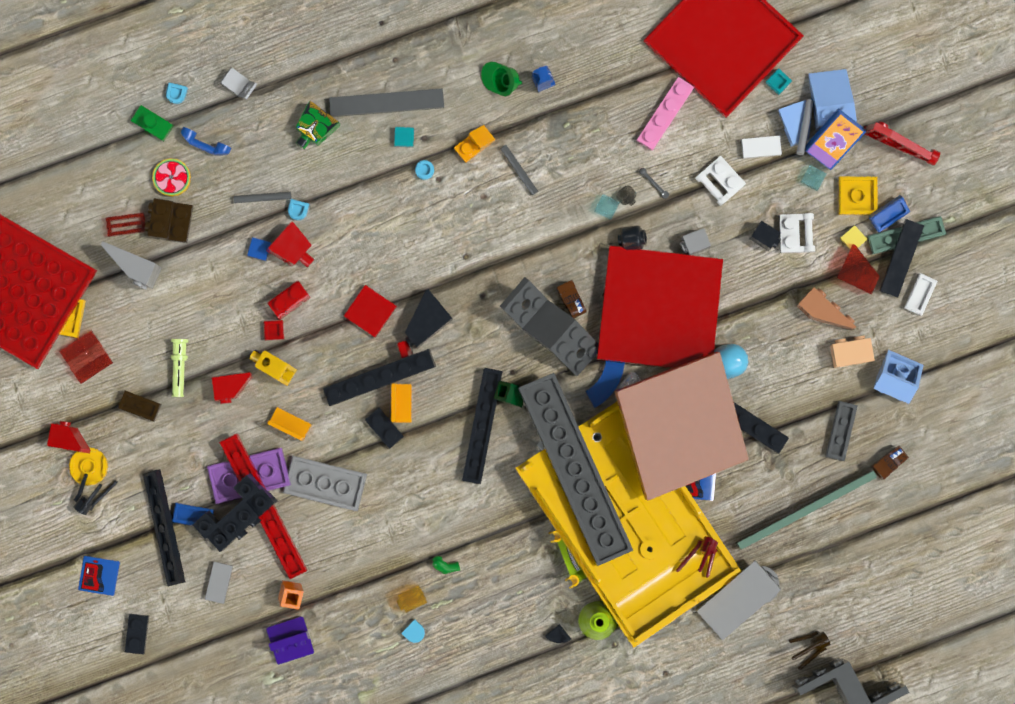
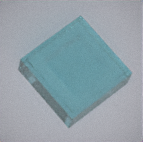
[800,165,827,191]
[594,194,620,220]

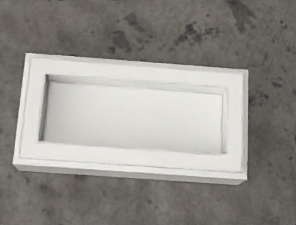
[741,136,782,159]
[904,273,937,316]

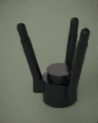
[73,474,118,515]

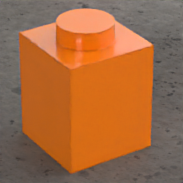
[278,580,304,610]

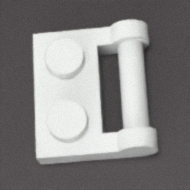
[695,156,746,206]
[779,213,815,253]

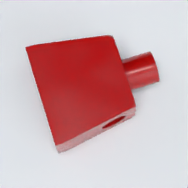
[266,222,315,268]

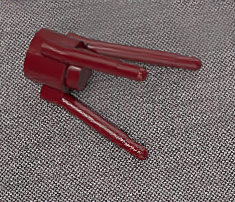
[676,536,718,578]

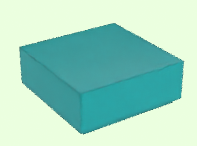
[765,68,792,95]
[394,127,414,148]

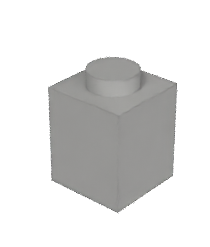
[680,228,711,255]

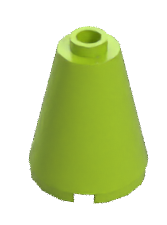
[578,601,617,640]

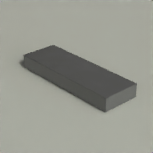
[825,401,858,461]

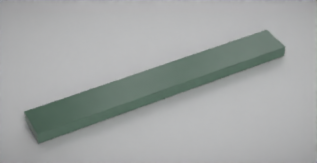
[736,471,877,549]

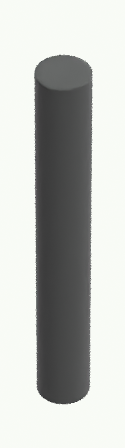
[500,145,539,196]
[234,191,292,203]

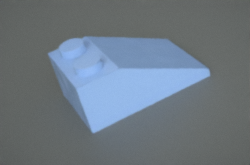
[808,69,857,130]

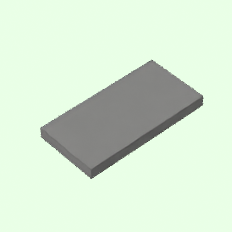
[283,455,367,511]
[697,560,781,640]

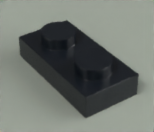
[365,408,404,449]
[124,613,149,655]

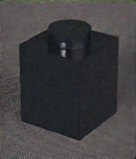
[750,221,781,251]

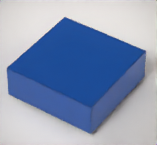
[247,237,271,261]

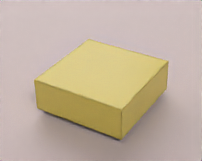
[840,225,867,253]

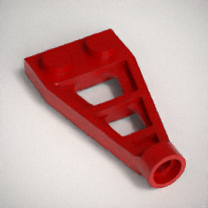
[864,121,940,166]

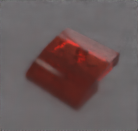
[59,329,113,384]

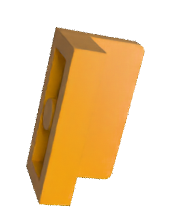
[391,383,412,423]
[267,407,312,441]

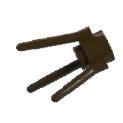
[789,631,831,670]

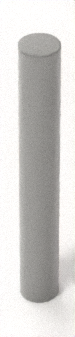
[796,99,814,155]

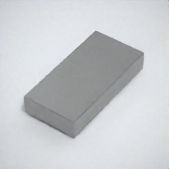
[205,562,233,604]

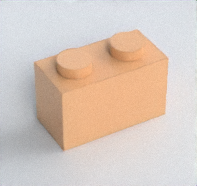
[830,335,875,368]

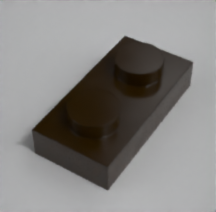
[118,391,162,422]

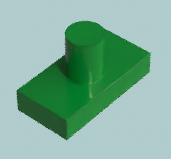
[131,105,174,142]

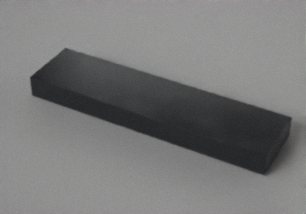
[879,219,924,298]

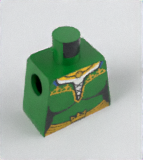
[295,101,340,150]

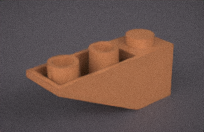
[796,288,856,330]

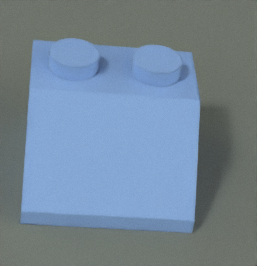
[874,350,924,404]

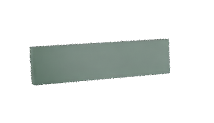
[867,216,946,255]

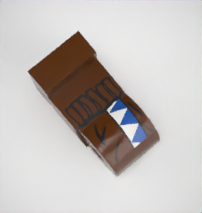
[557,280,587,319]
[870,445,909,480]

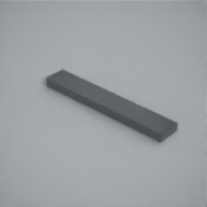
[329,88,444,117]

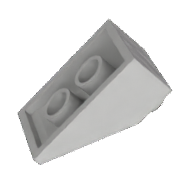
[101,241,162,290]

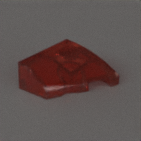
[837,244,880,294]

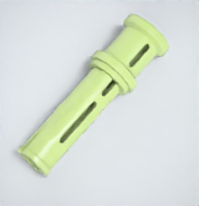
[170,339,189,397]

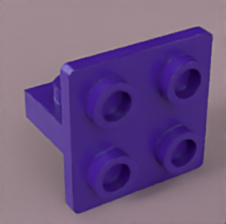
[266,617,314,665]

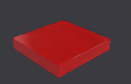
[344,285,397,338]

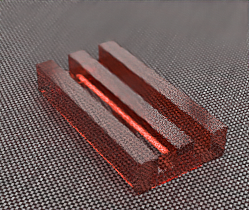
[105,213,146,237]

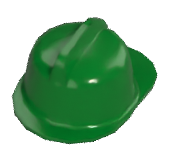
[481,61,522,97]

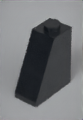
[405,289,453,349]

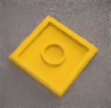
[838,176,878,215]

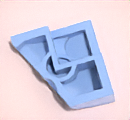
[778,99,812,147]

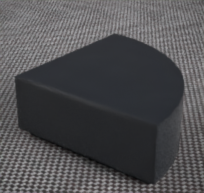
[545,624,571,643]

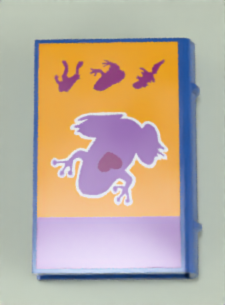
[805,108,866,170]

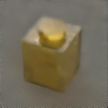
[396,585,428,613]

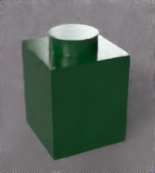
[493,380,524,408]

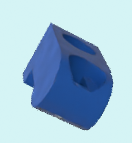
[532,66,556,92]

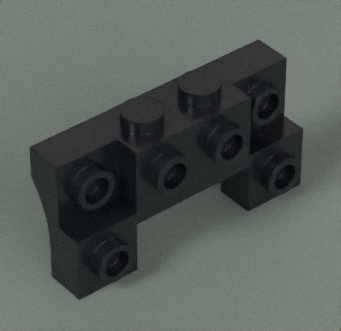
[193,473,277,552]

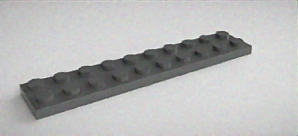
[518,373,633,566]

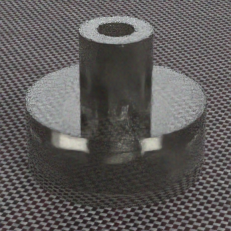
[616,186,636,206]

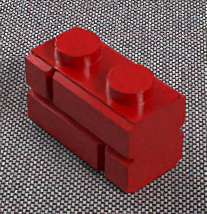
[267,281,311,320]

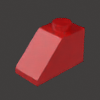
[212,372,252,404]
[47,421,91,454]

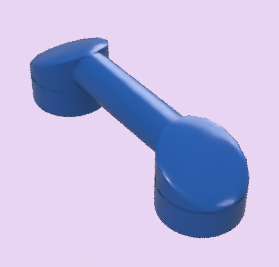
[181,127,232,156]

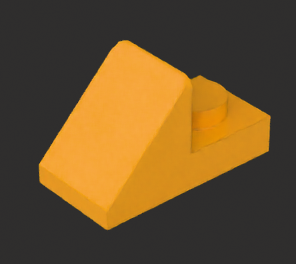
[454,125,496,163]

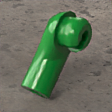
[432,556,460,574]

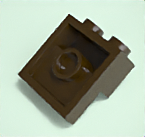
[145,198,194,243]

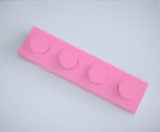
[637,77,694,151]

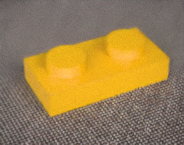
[59,299,86,338]

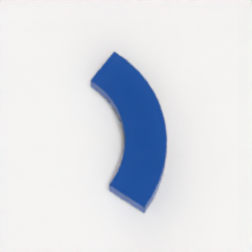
[585,361,625,408]

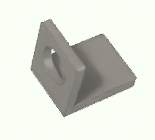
[220,67,257,100]

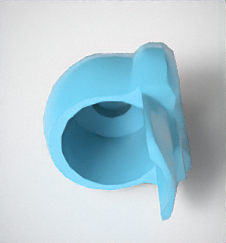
[714,344,749,379]

